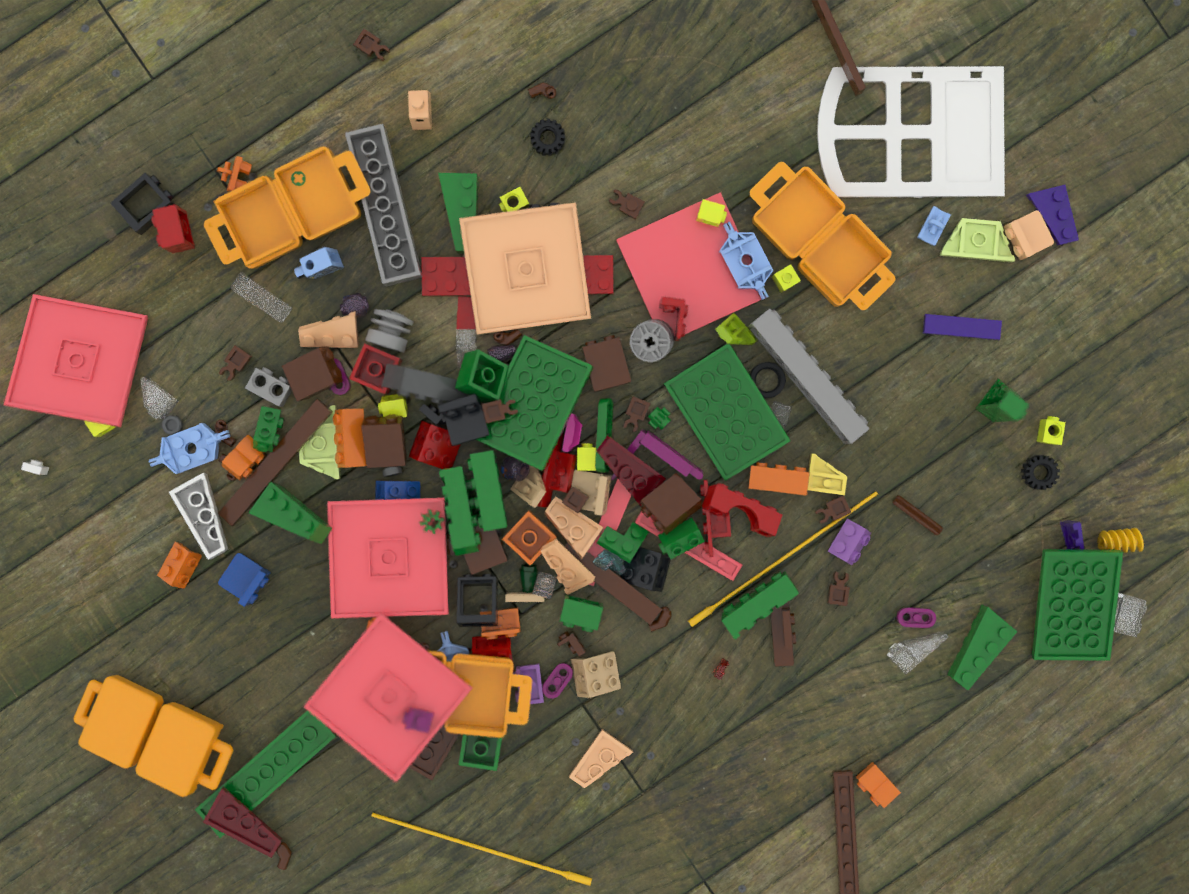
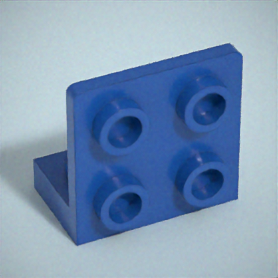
[375,481,420,500]

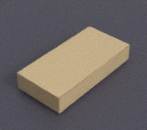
[505,592,545,602]

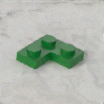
[597,522,649,563]

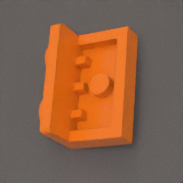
[157,542,202,589]
[480,607,521,640]

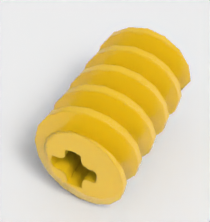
[1098,528,1144,553]

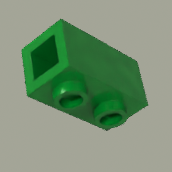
[253,406,284,452]
[658,518,705,560]

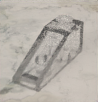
[230,272,293,324]
[886,632,949,675]

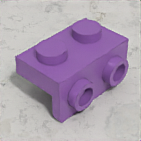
[828,519,871,565]
[513,663,544,704]

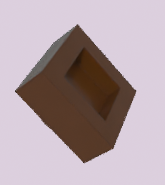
[562,486,589,513]

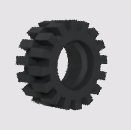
[530,118,565,156]
[1021,455,1060,490]

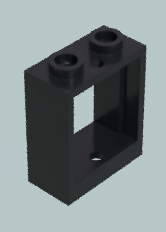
[110,173,176,235]
[457,574,498,627]

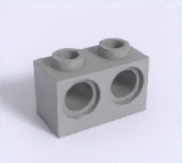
[245,367,292,407]

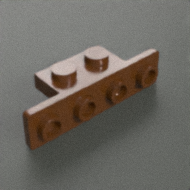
[771,601,796,666]

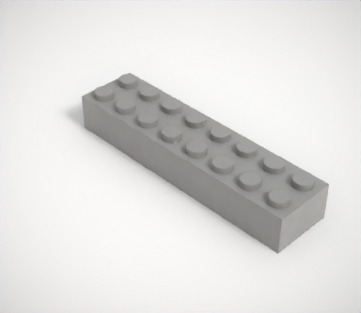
[345,124,422,286]
[748,309,869,444]

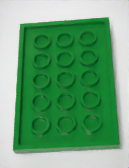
[476,335,594,471]
[664,343,791,481]
[1032,549,1123,661]

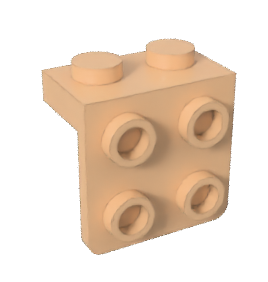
[1003,211,1054,260]

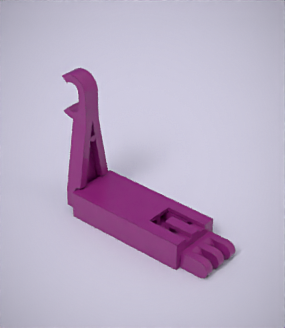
[602,429,703,480]

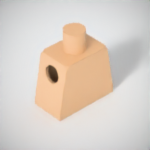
[408,90,432,130]

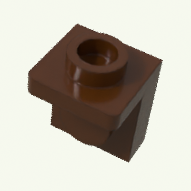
[557,631,586,657]

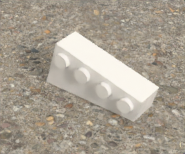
[169,473,229,559]

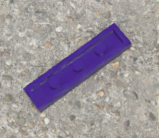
[923,314,1002,340]

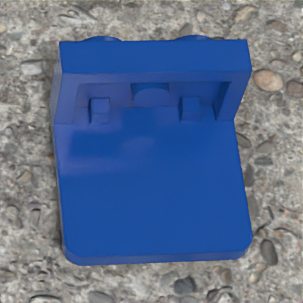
[218,553,271,607]

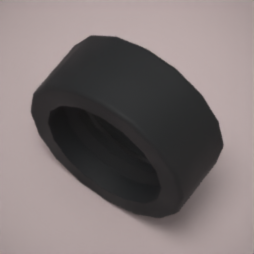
[749,362,786,399]

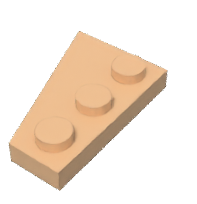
[298,311,359,348]
[544,496,603,560]
[541,539,595,595]
[569,729,633,788]

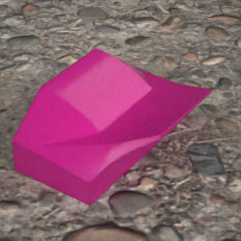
[562,414,582,452]

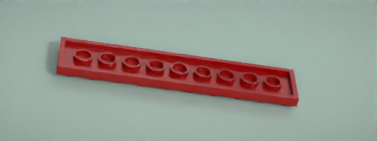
[421,255,613,296]

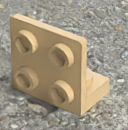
[571,470,612,515]
[571,651,621,698]

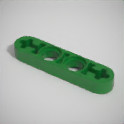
[595,398,613,473]

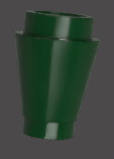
[519,563,538,593]

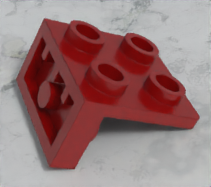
[659,297,688,341]
[409,421,461,469]
[472,634,515,672]

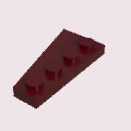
[596,435,666,508]
[203,787,282,858]

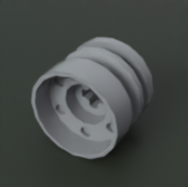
[365,309,414,353]
[630,319,675,362]

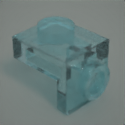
[593,549,626,575]

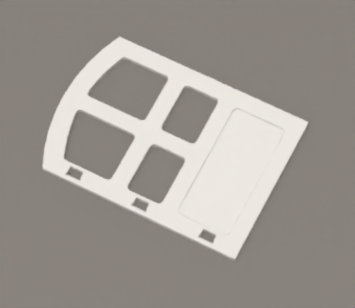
[817,66,1005,198]

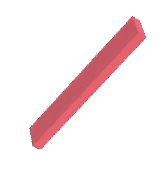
[588,479,631,586]
[634,511,743,581]

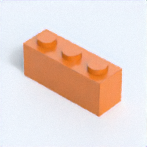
[333,408,367,468]
[749,462,810,496]

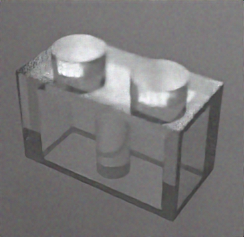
[1114,593,1147,638]

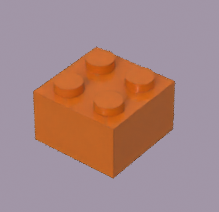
[502,510,557,565]

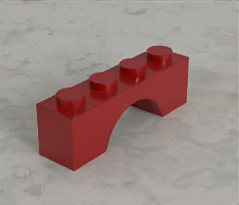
[701,483,782,537]

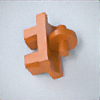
[217,156,252,192]

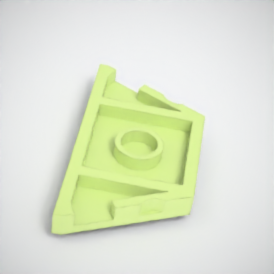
[940,218,1015,262]
[299,405,341,479]

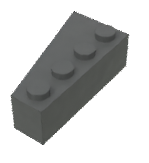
[382,364,469,404]

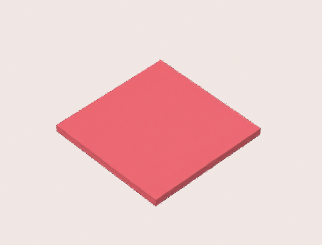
[616,192,761,336]
[4,294,148,428]
[327,498,449,618]
[304,613,472,782]

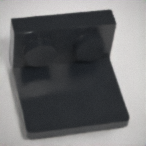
[438,394,489,446]
[620,547,671,592]

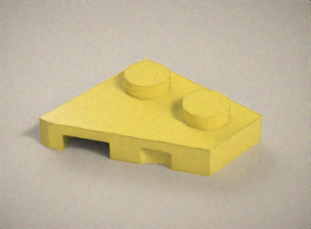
[808,453,847,495]

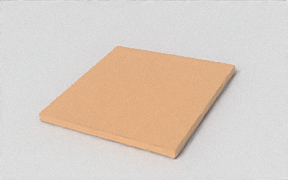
[459,202,591,335]

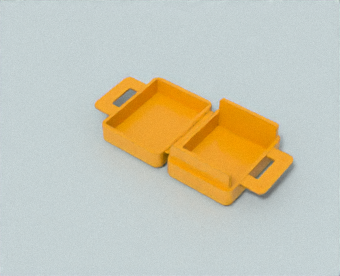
[204,147,370,269]
[750,162,895,310]
[427,650,532,738]
[73,675,233,797]

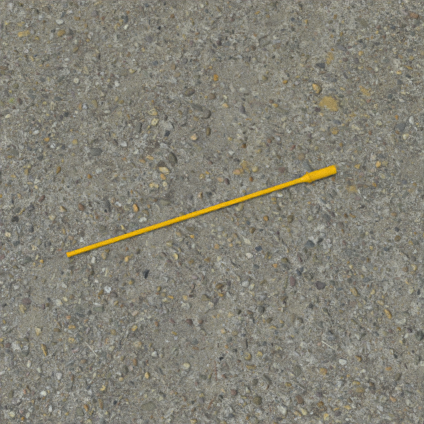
[688,491,878,627]
[372,813,592,886]

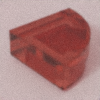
[713,658,729,680]

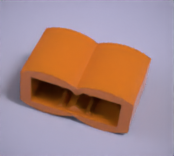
[222,435,266,481]
[856,762,901,808]

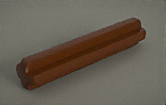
[892,495,943,535]

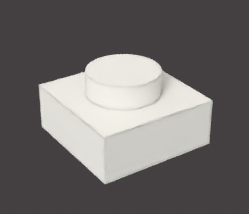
[21,459,49,475]

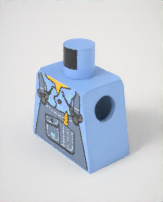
[294,247,344,279]

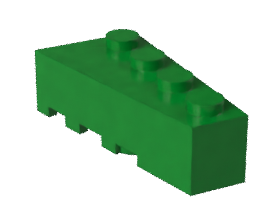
[438,173,479,254]
[975,378,1029,422]
[467,450,508,531]
[439,466,481,556]
[248,482,333,544]
[721,571,799,640]
[947,604,1017,691]

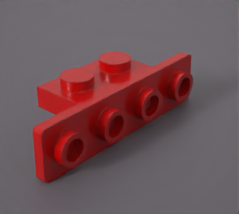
[537,433,577,508]
[700,480,731,557]

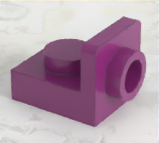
[402,707,434,733]

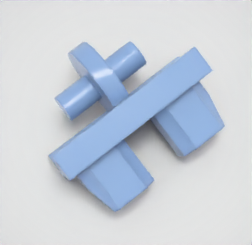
[917,206,951,246]

